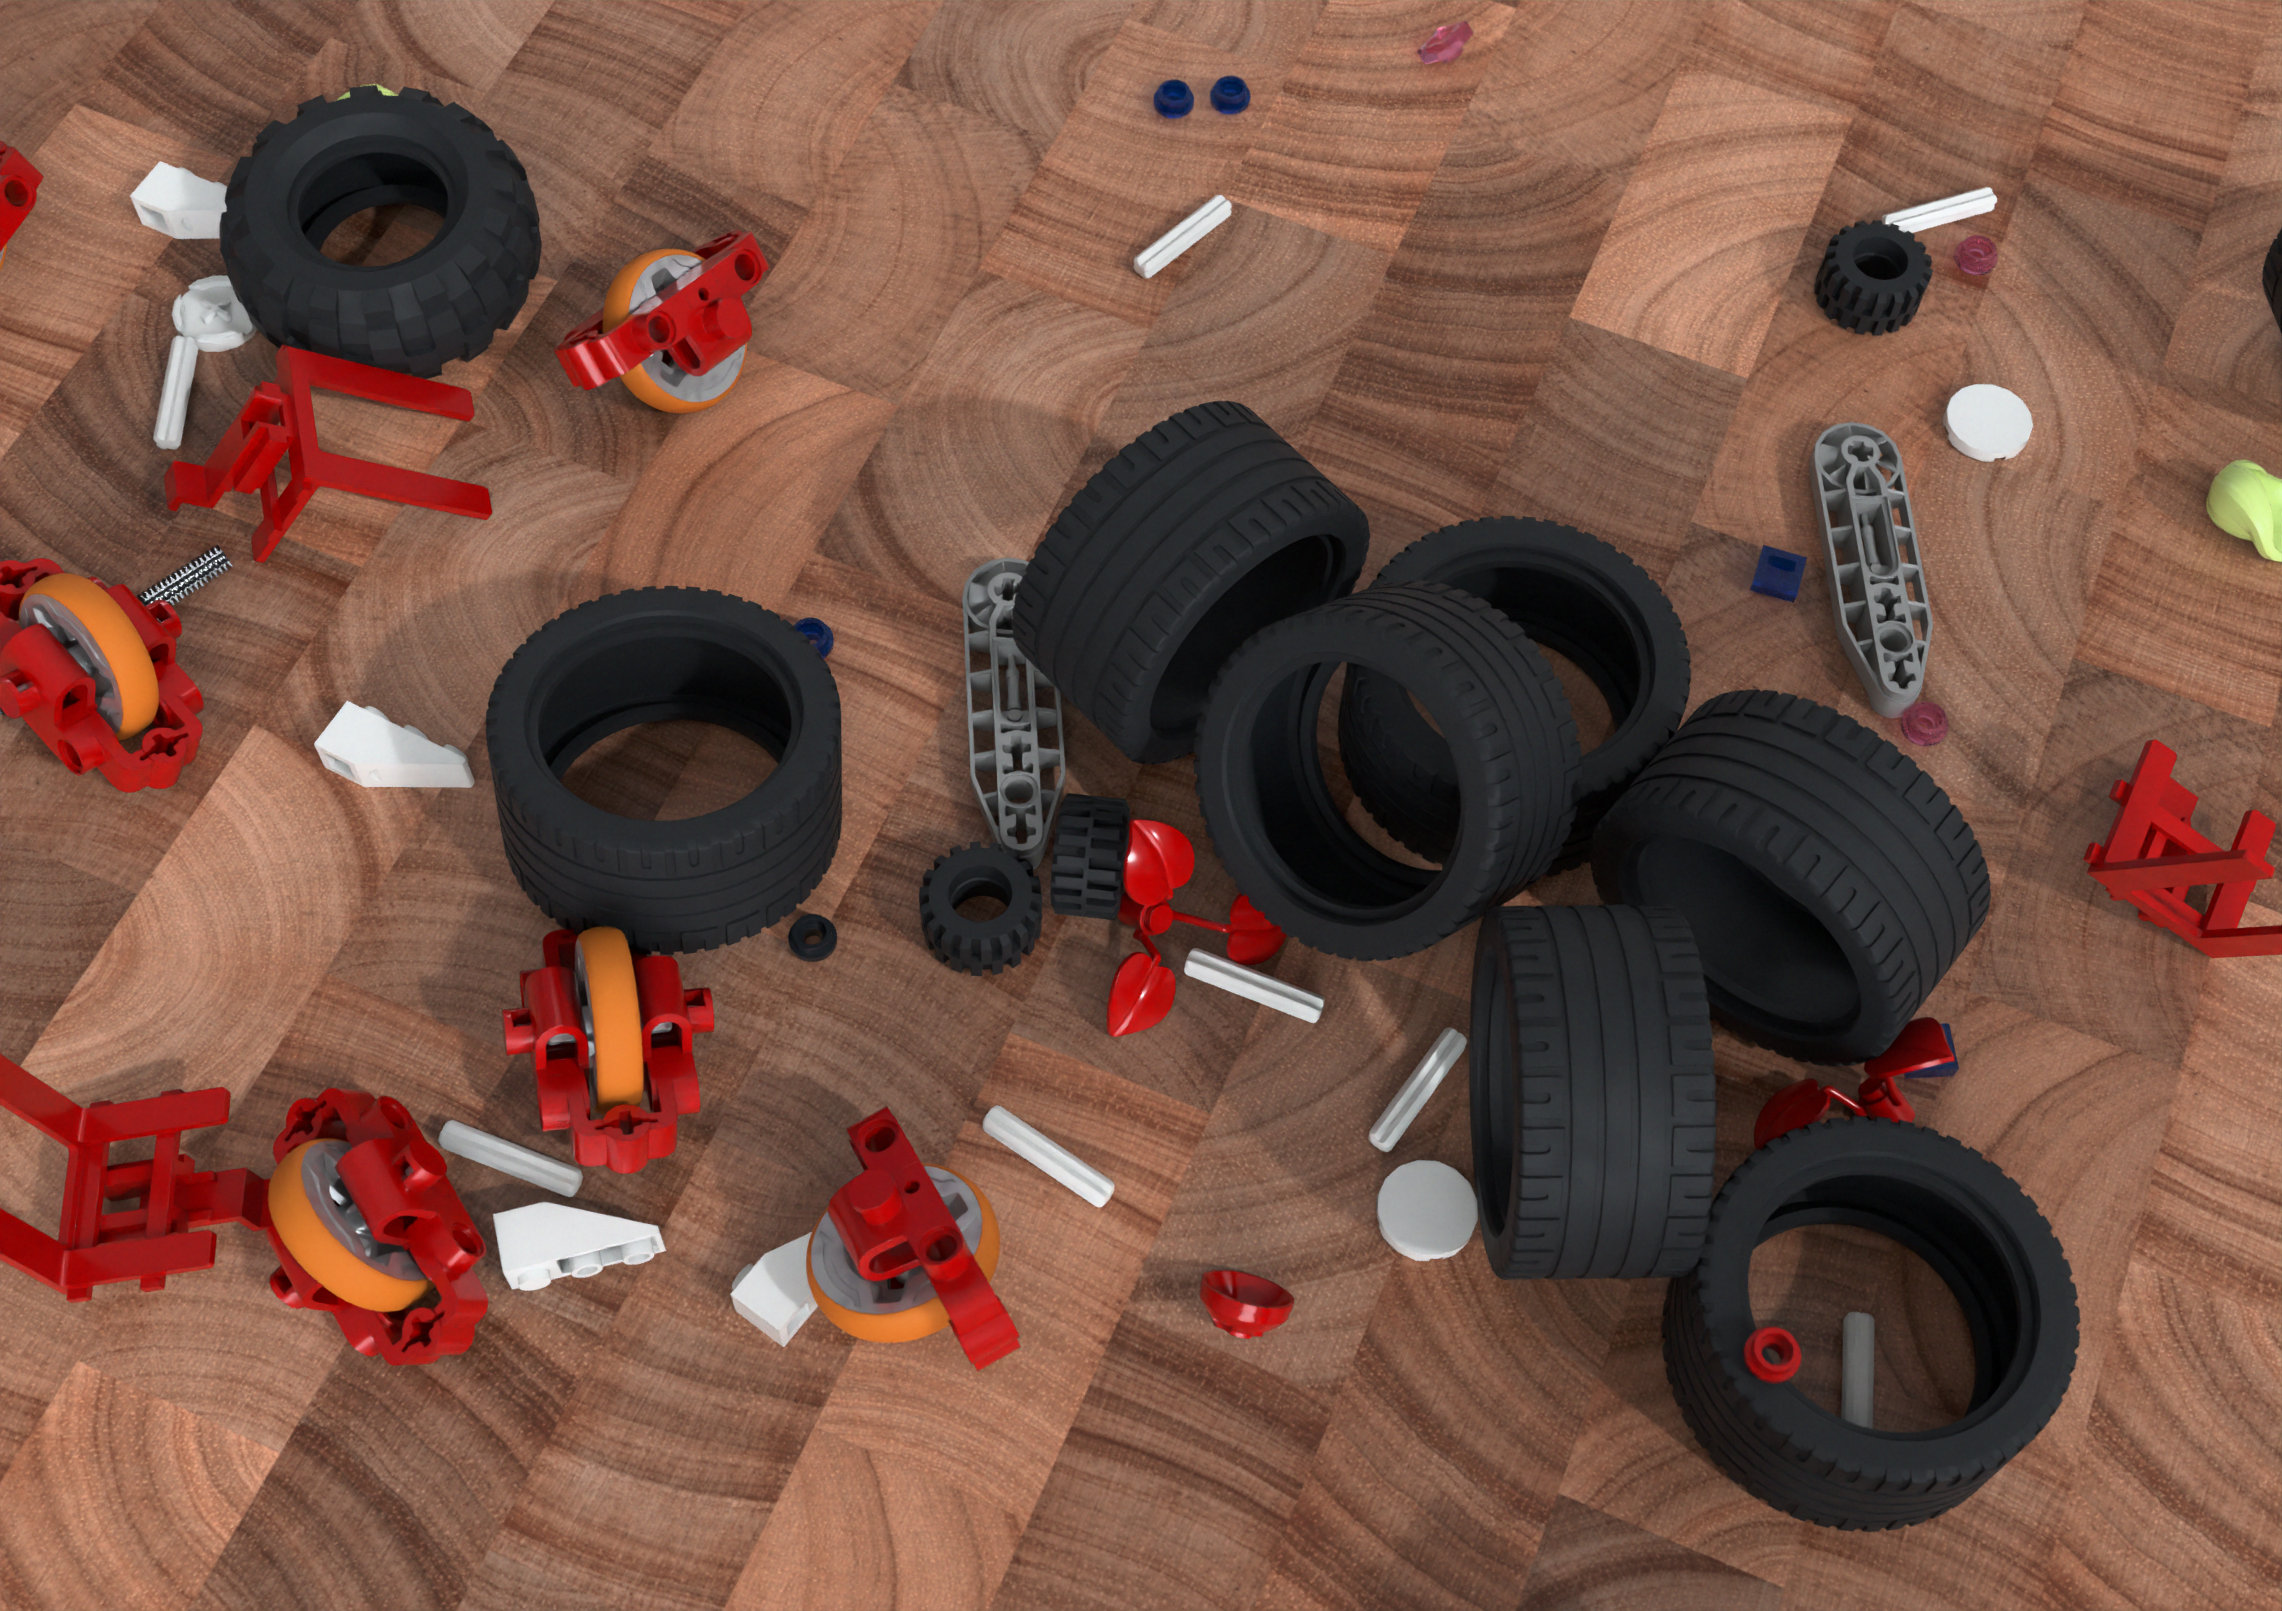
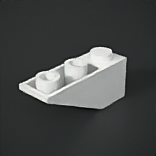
[130,161,227,239]
[314,701,475,788]
[493,1202,666,1291]

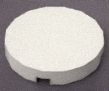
[172,275,258,352]
[1942,384,2033,462]
[1376,1160,1478,1261]

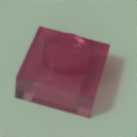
[1417,20,1474,64]

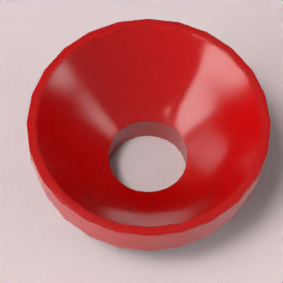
[1199,1269,1294,1339]

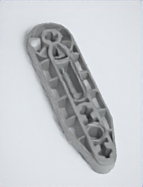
[1809,422,1933,719]
[962,558,1066,870]

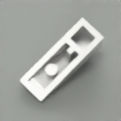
[730,1232,818,1347]

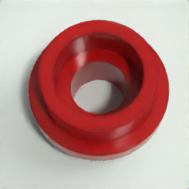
[1744,1326,1801,1383]

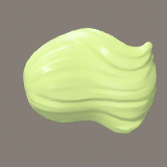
[2206,460,2282,562]

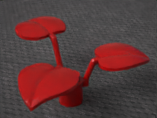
[1106,819,1287,1037]
[1754,1017,1955,1151]

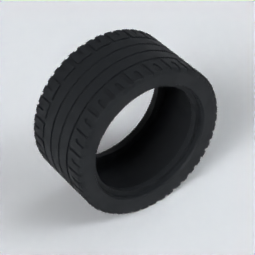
[1012,401,1370,765]
[1338,516,1691,878]
[1193,580,1582,961]
[485,586,842,955]
[1590,689,1991,1067]
[1469,904,1716,1280]
[1661,1116,2080,1532]

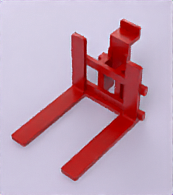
[164,345,492,563]
[2083,739,2282,958]
[0,1054,273,1303]

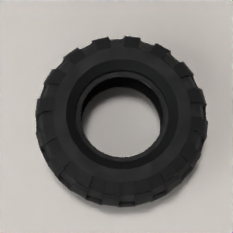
[219,85,542,379]

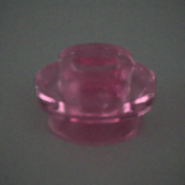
[1954,235,1998,275]
[1900,702,1948,747]

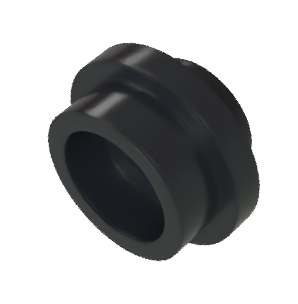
[788,914,838,962]

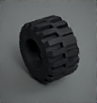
[1814,220,1933,336]
[1050,793,1130,920]
[919,841,1042,976]

